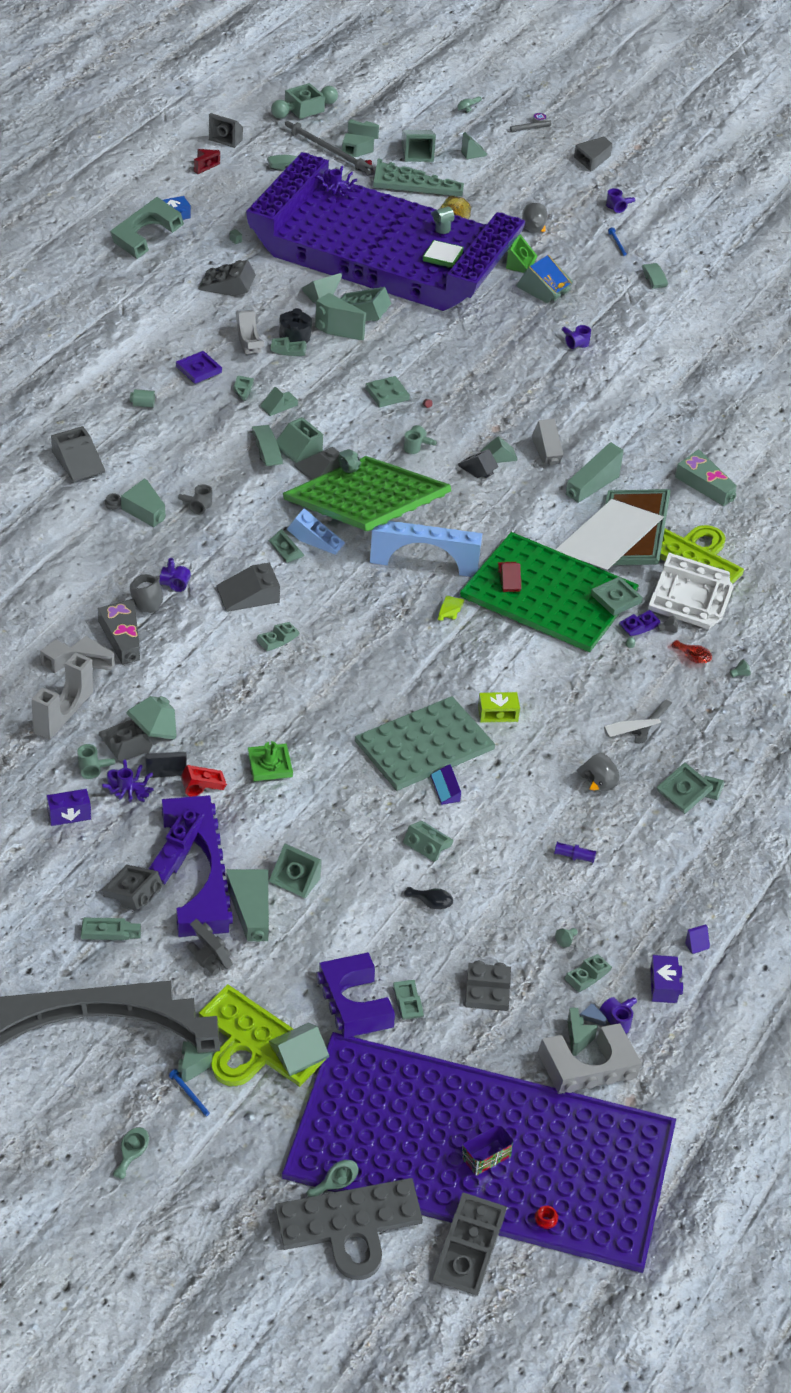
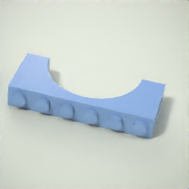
[370,521,483,577]

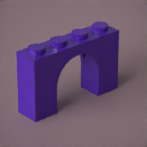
[316,952,395,1038]

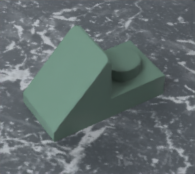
[261,387,298,416]
[567,1008,598,1056]

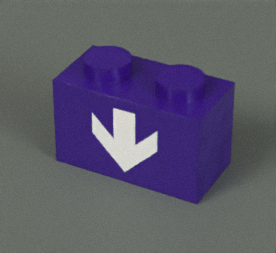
[46,789,91,826]
[650,955,683,1003]

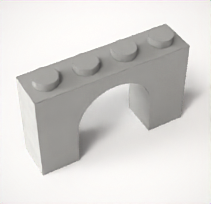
[31,652,93,740]
[537,1023,642,1094]

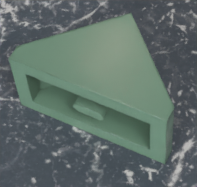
[461,132,488,159]
[480,436,517,463]

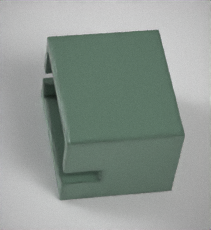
[229,229,242,244]

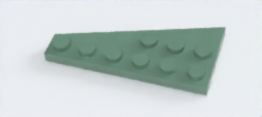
[373,158,464,197]

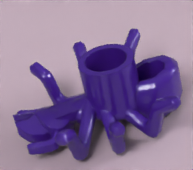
[317,166,358,196]
[102,760,154,802]

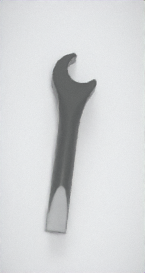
[632,699,672,744]

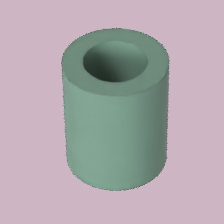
[130,389,155,408]

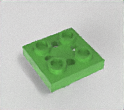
[248,741,293,781]

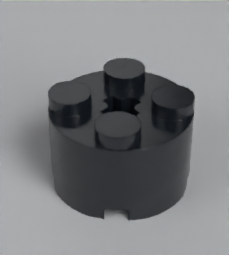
[279,308,312,344]

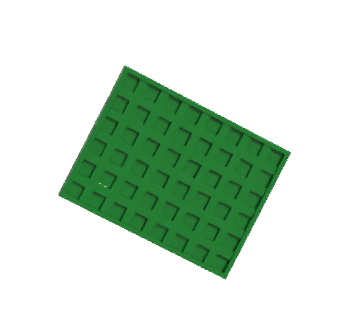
[460,532,639,652]

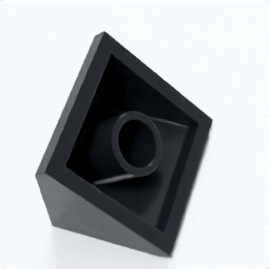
[145,751,187,778]

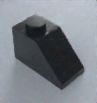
[458,449,498,478]

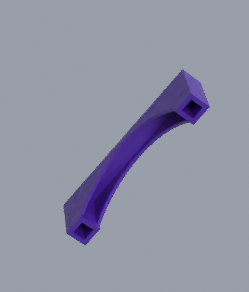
[162,795,233,937]

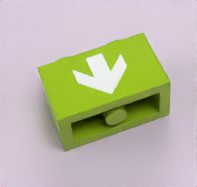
[478,692,520,723]

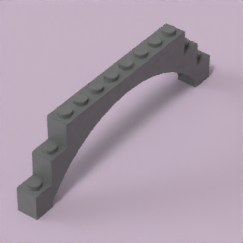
[0,980,220,1053]

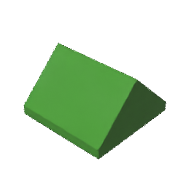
[506,234,537,273]

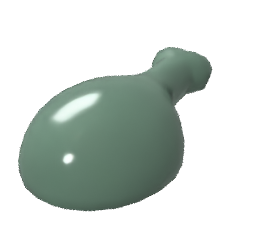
[457,96,482,113]
[113,1127,149,1179]
[306,1160,358,1197]

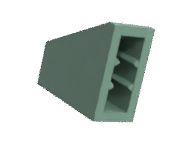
[121,478,166,527]

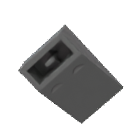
[199,259,256,296]
[51,426,105,482]

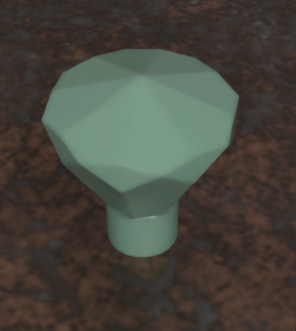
[730,659,751,678]
[555,928,578,948]

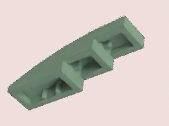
[252,425,283,466]

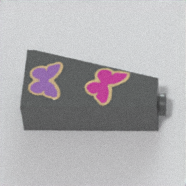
[98,599,140,665]

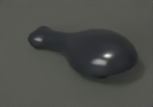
[403,887,453,909]

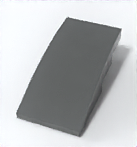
[433,1192,507,1296]

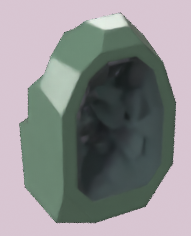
[338,449,361,473]

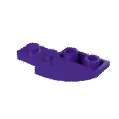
[149,806,204,885]

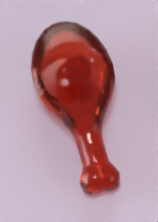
[671,640,712,663]

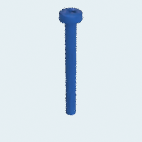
[608,227,627,256]
[169,1069,210,1117]

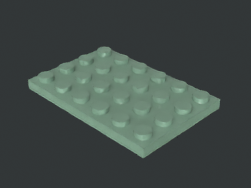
[355,696,495,791]

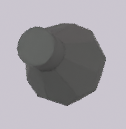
[658,616,679,633]

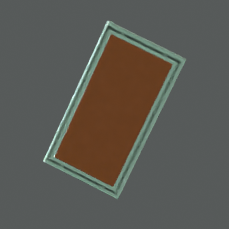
[606,489,671,565]

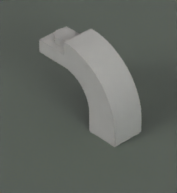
[235,310,264,354]

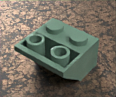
[276,417,324,463]

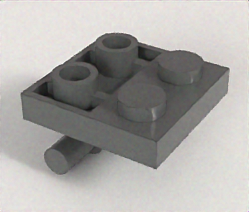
[187,918,233,975]

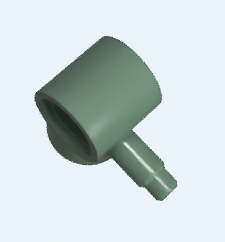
[431,206,454,234]
[403,425,437,454]
[77,744,115,779]

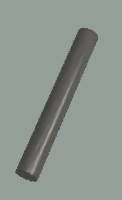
[510,120,552,132]

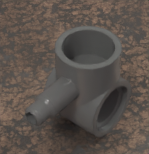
[178,484,212,515]

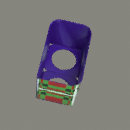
[462,1125,513,1176]

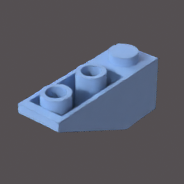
[286,508,345,555]

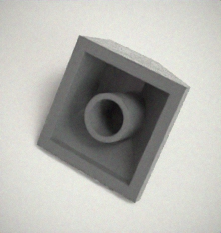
[209,113,243,148]
[294,447,341,480]

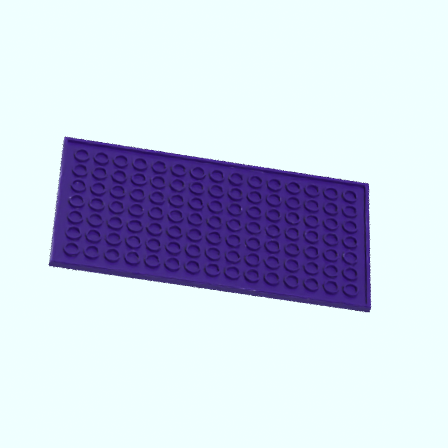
[282,1032,677,1273]

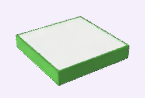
[423,240,464,268]

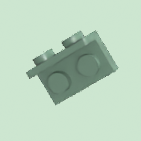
[403,820,454,862]

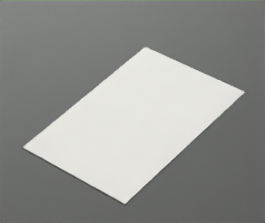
[556,499,664,570]

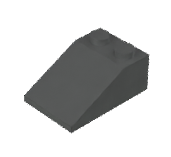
[216,562,280,612]

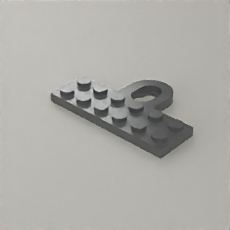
[275,1178,423,1280]

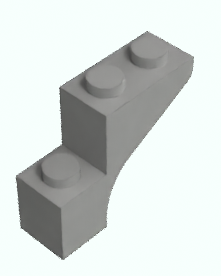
[40,636,115,673]

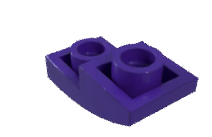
[619,610,660,636]

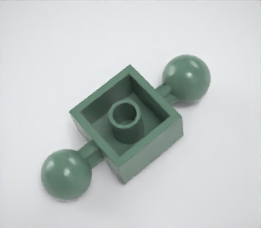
[271,83,338,119]

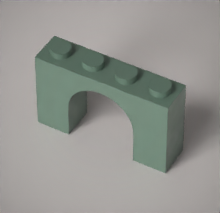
[110,197,184,259]

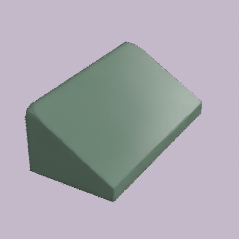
[268,529,305,563]

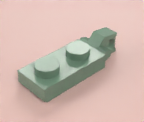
[81,917,141,940]

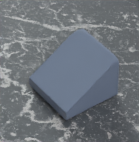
[580,1004,607,1026]

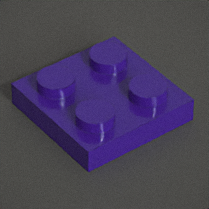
[176,351,222,384]

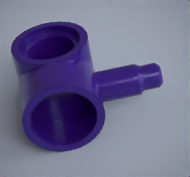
[606,188,636,213]
[561,325,591,349]
[160,558,191,592]
[599,997,637,1034]

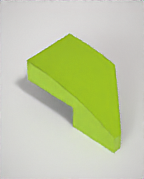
[438,596,464,621]

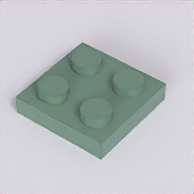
[365,376,410,408]
[591,577,643,616]
[657,762,713,814]

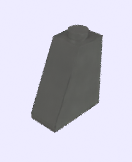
[574,137,613,172]

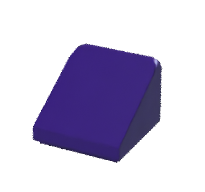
[685,924,710,954]

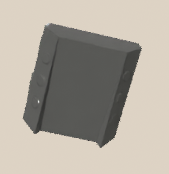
[98,719,152,763]

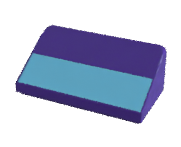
[431,764,461,805]

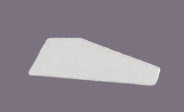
[605,719,661,737]

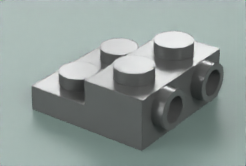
[101,864,162,910]
[465,960,511,1011]

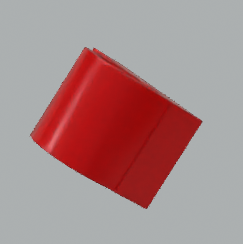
[181,765,227,797]

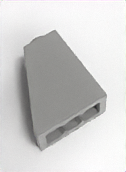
[532,419,563,465]

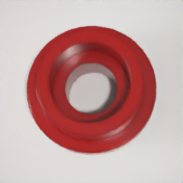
[535,1205,558,1229]

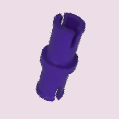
[554,841,596,863]

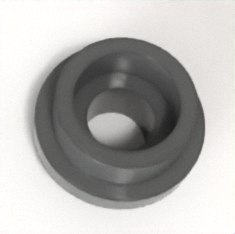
[105,493,121,509]

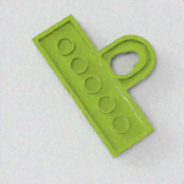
[660,525,744,584]
[199,984,326,1087]

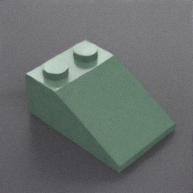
[340,287,392,321]
[315,293,366,340]

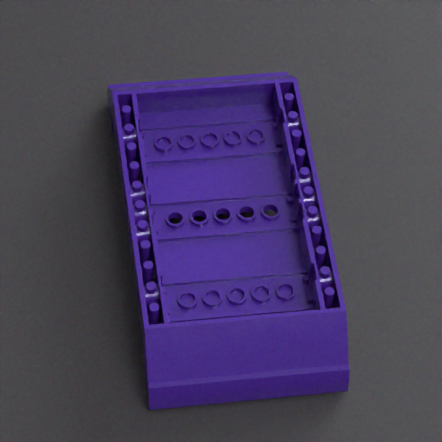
[246,152,525,311]

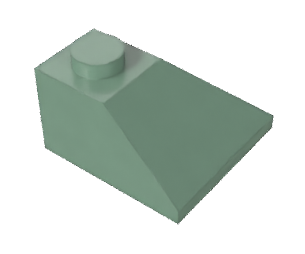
[302,273,342,303]
[126,696,177,740]

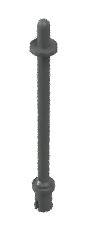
[285,121,374,175]

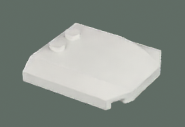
[648,553,733,629]

